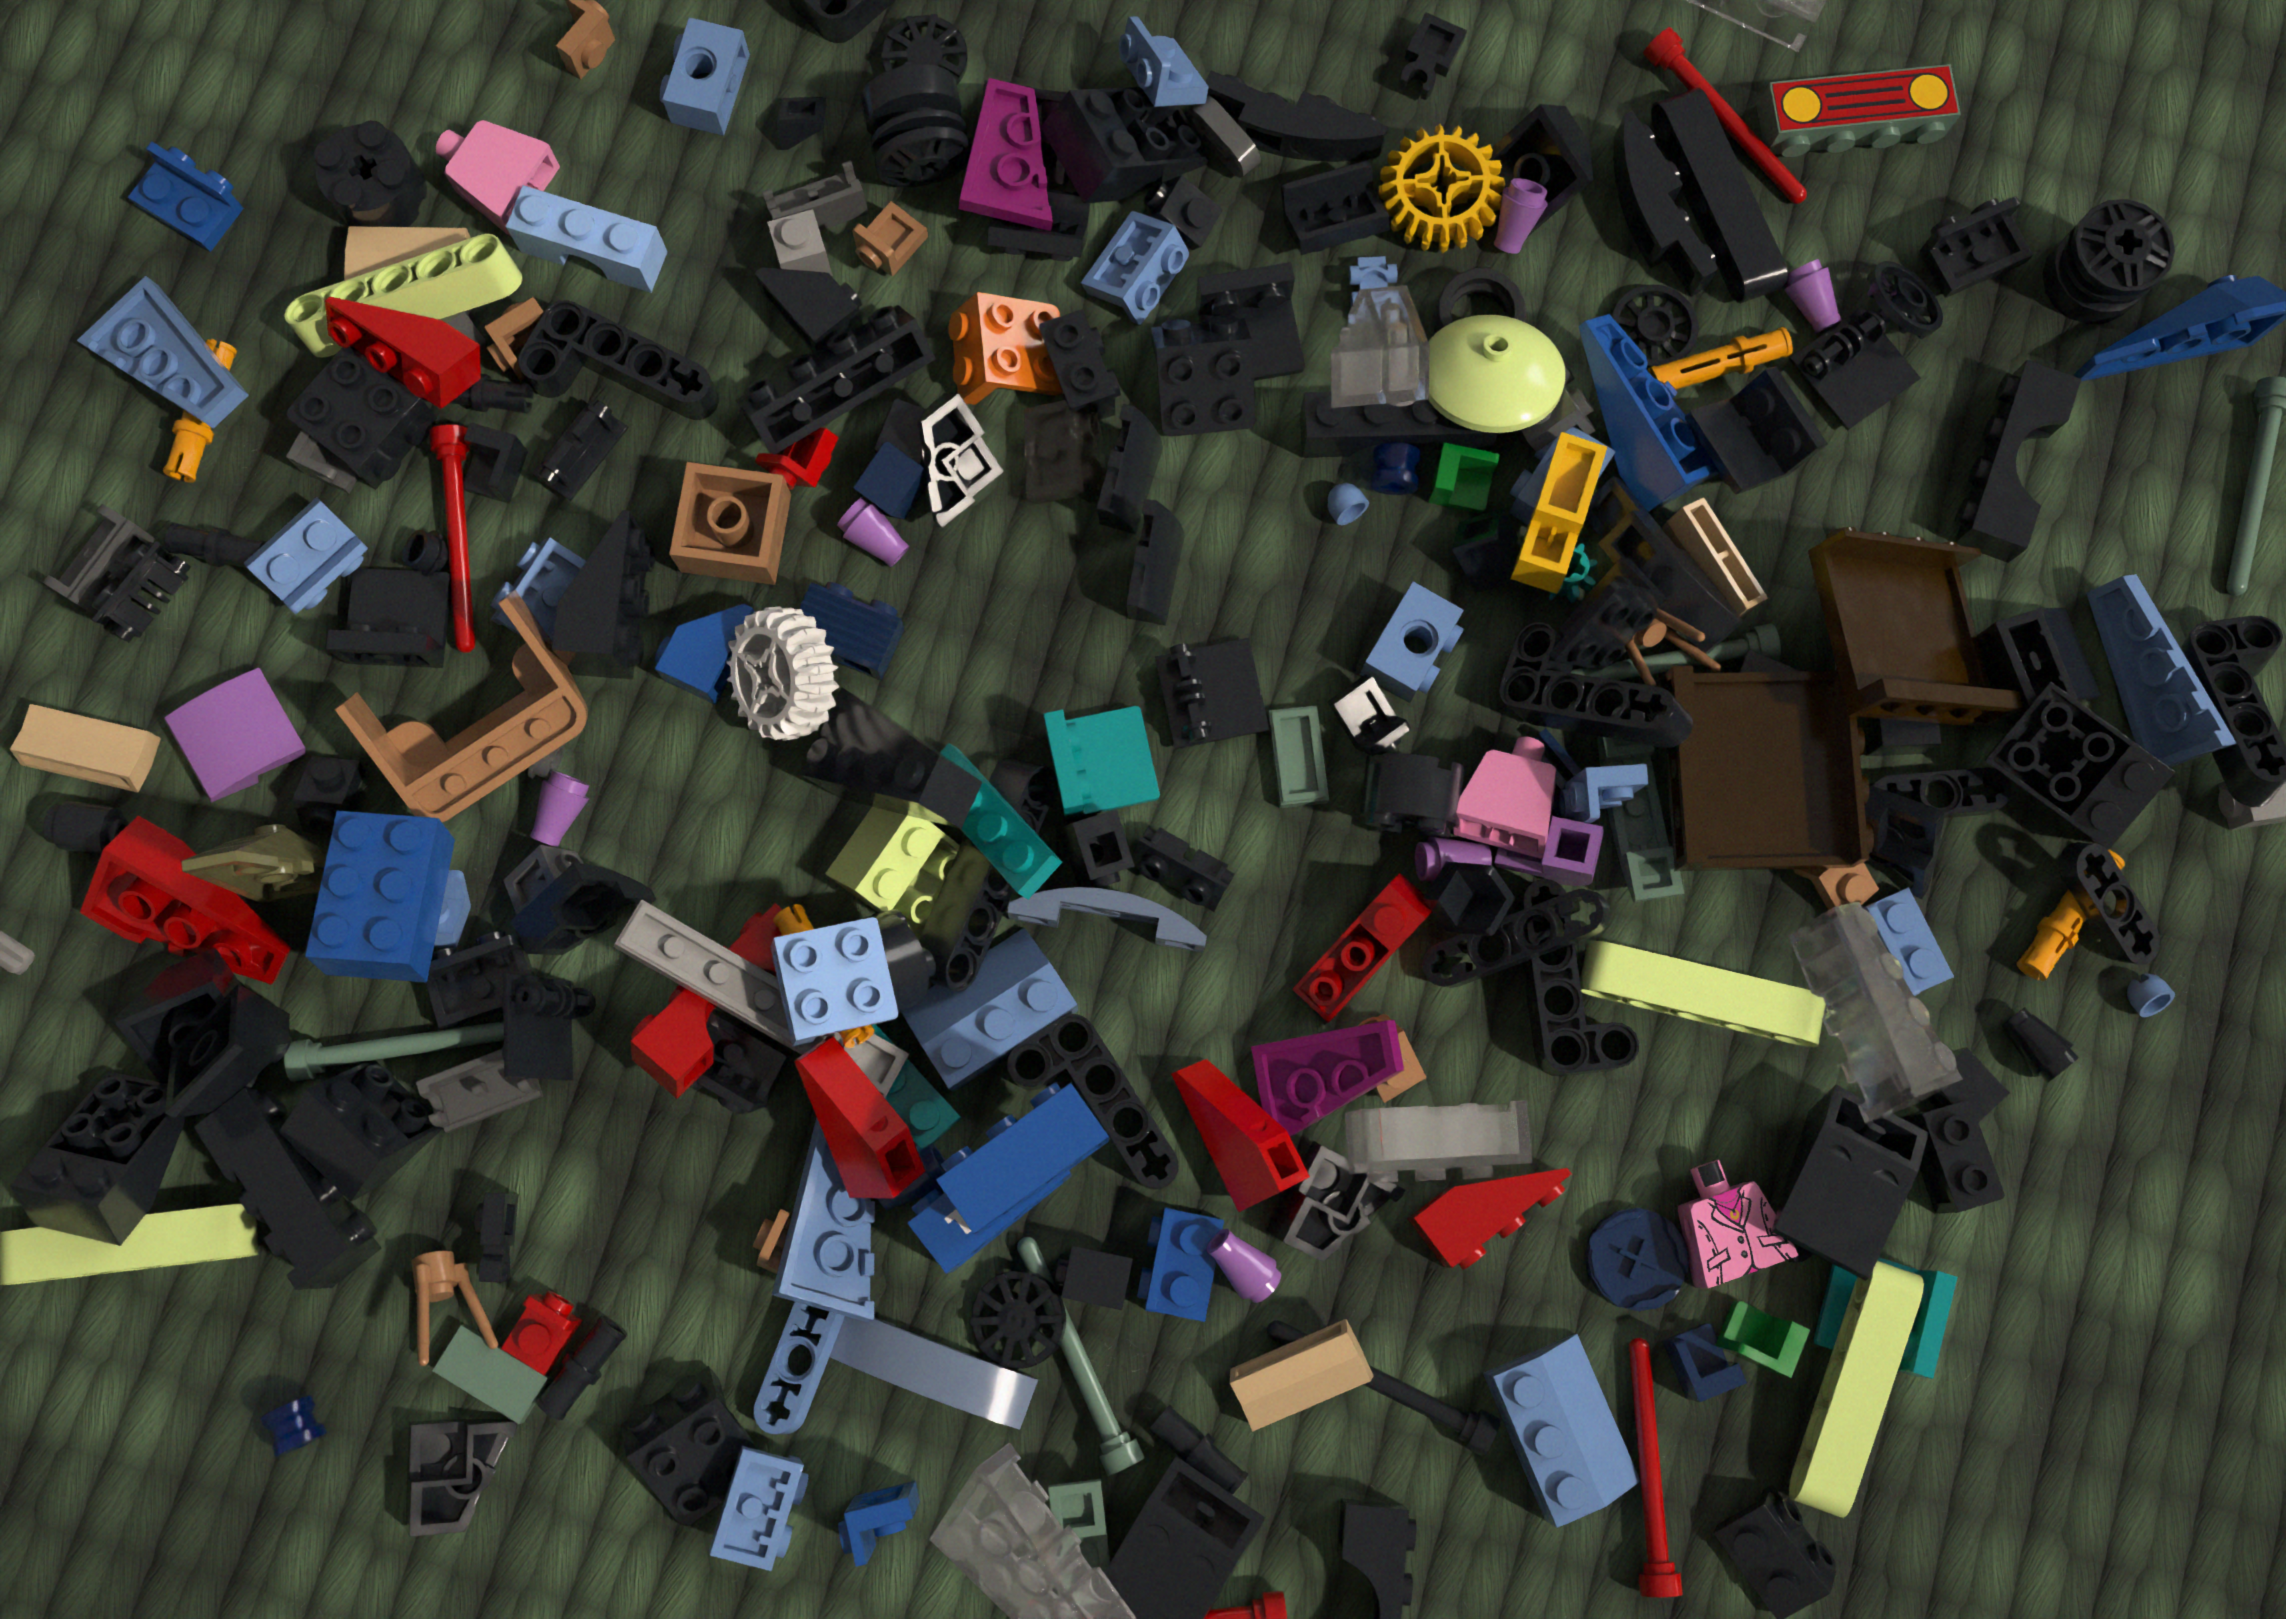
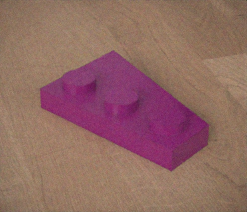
[959,78,1053,231]
[1251,1020,1404,1137]

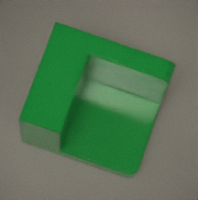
[1428,443,1500,514]
[1715,1300,1810,1378]

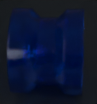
[1371,442,1421,495]
[260,1395,327,1457]

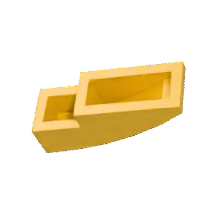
[1511,432,1607,594]

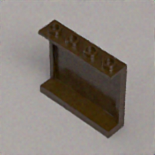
[1808,527,2024,727]
[1661,666,1874,871]

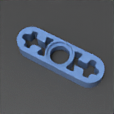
[754,1302,845,1434]

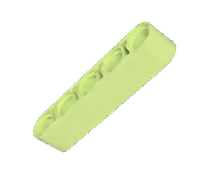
[284,234,523,358]
[1580,941,1827,1047]
[0,1204,258,1285]
[1789,1261,1924,1518]

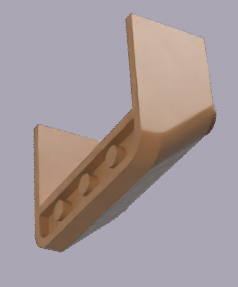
[335,590,588,822]

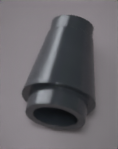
[2001,1007,2079,1083]

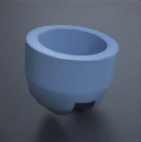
[1327,483,1369,525]
[2127,973,2175,1017]

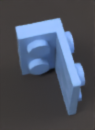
[770,917,898,1047]

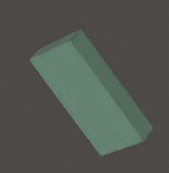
[1268,706,1329,808]
[432,1324,552,1424]

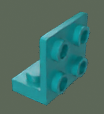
[1043,706,1160,820]
[1813,1257,1958,1379]

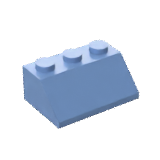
[901,928,1078,1092]
[1483,1334,1641,1528]

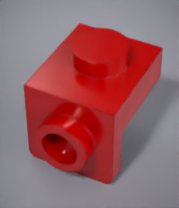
[754,427,839,490]

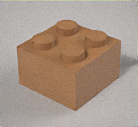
[669,462,791,585]

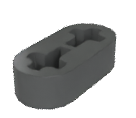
[1187,96,1261,178]

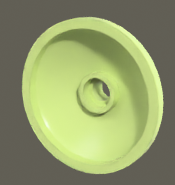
[1420,315,1565,433]

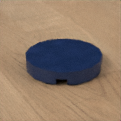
[1584,1208,1689,1311]

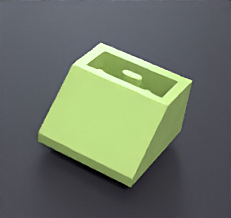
[825,807,960,939]

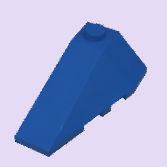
[2074,275,2286,382]
[1578,314,1719,512]

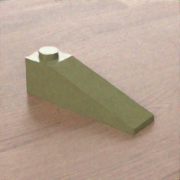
[181,824,328,904]

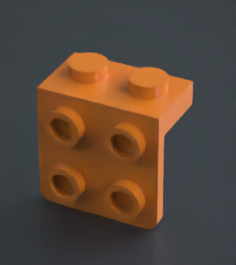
[949,292,1063,405]

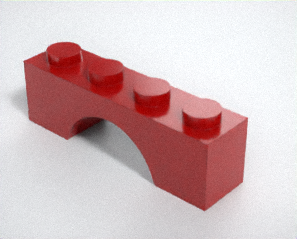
[631,903,783,1099]

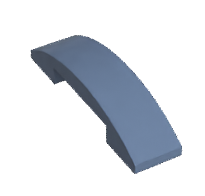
[1007,887,1207,953]
[829,1316,1038,1430]

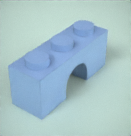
[506,185,667,293]

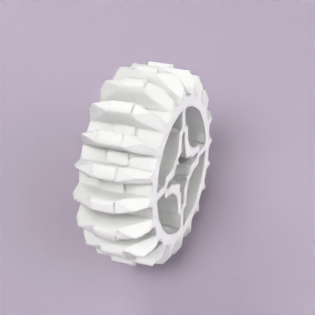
[726,606,839,741]

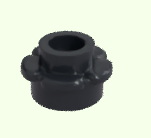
[403,530,448,576]

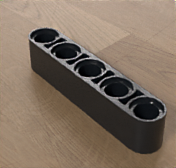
[1651,88,1788,304]
[919,757,1057,992]

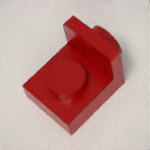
[501,1291,583,1375]

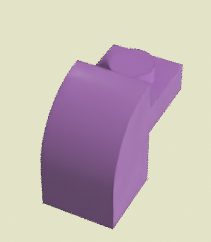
[1495,816,1603,886]

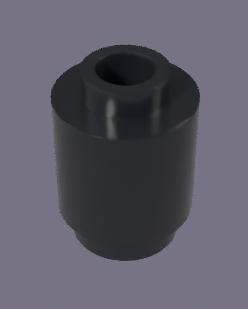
[43,801,129,855]

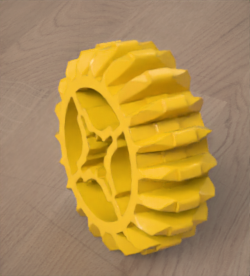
[1378,124,1505,253]

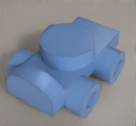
[1349,256,1400,322]

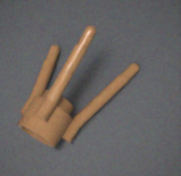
[1624,608,1721,686]
[411,1251,498,1366]

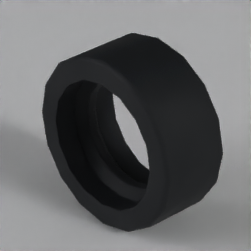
[1433,268,1526,334]

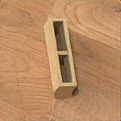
[344,226,471,281]
[1662,497,1768,619]
[10,704,161,792]
[1230,1319,1373,1432]

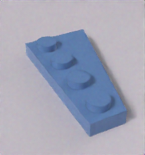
[77,276,249,429]
[2086,574,2237,767]
[772,1118,875,1322]

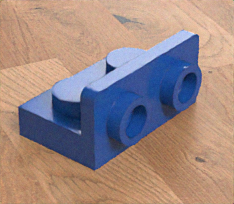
[127,141,244,252]
[1137,1207,1224,1322]
[838,1480,920,1567]

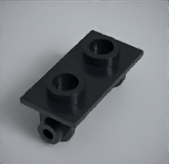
[532,400,629,501]
[1132,826,1235,912]

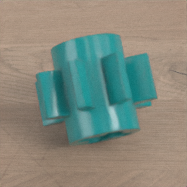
[1549,543,1598,603]

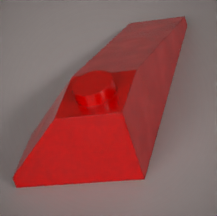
[80,815,291,985]

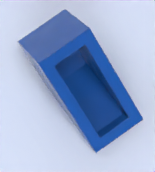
[655,604,755,705]

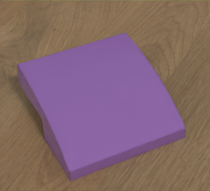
[165,668,305,802]

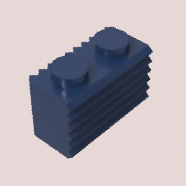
[800,582,905,681]

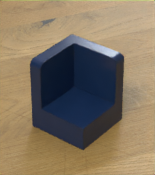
[853,442,928,519]
[1662,1323,1747,1402]

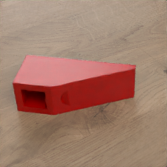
[325,297,481,409]
[1292,873,1432,1023]
[794,1036,925,1198]
[1171,1059,1310,1212]
[1407,1168,1572,1270]

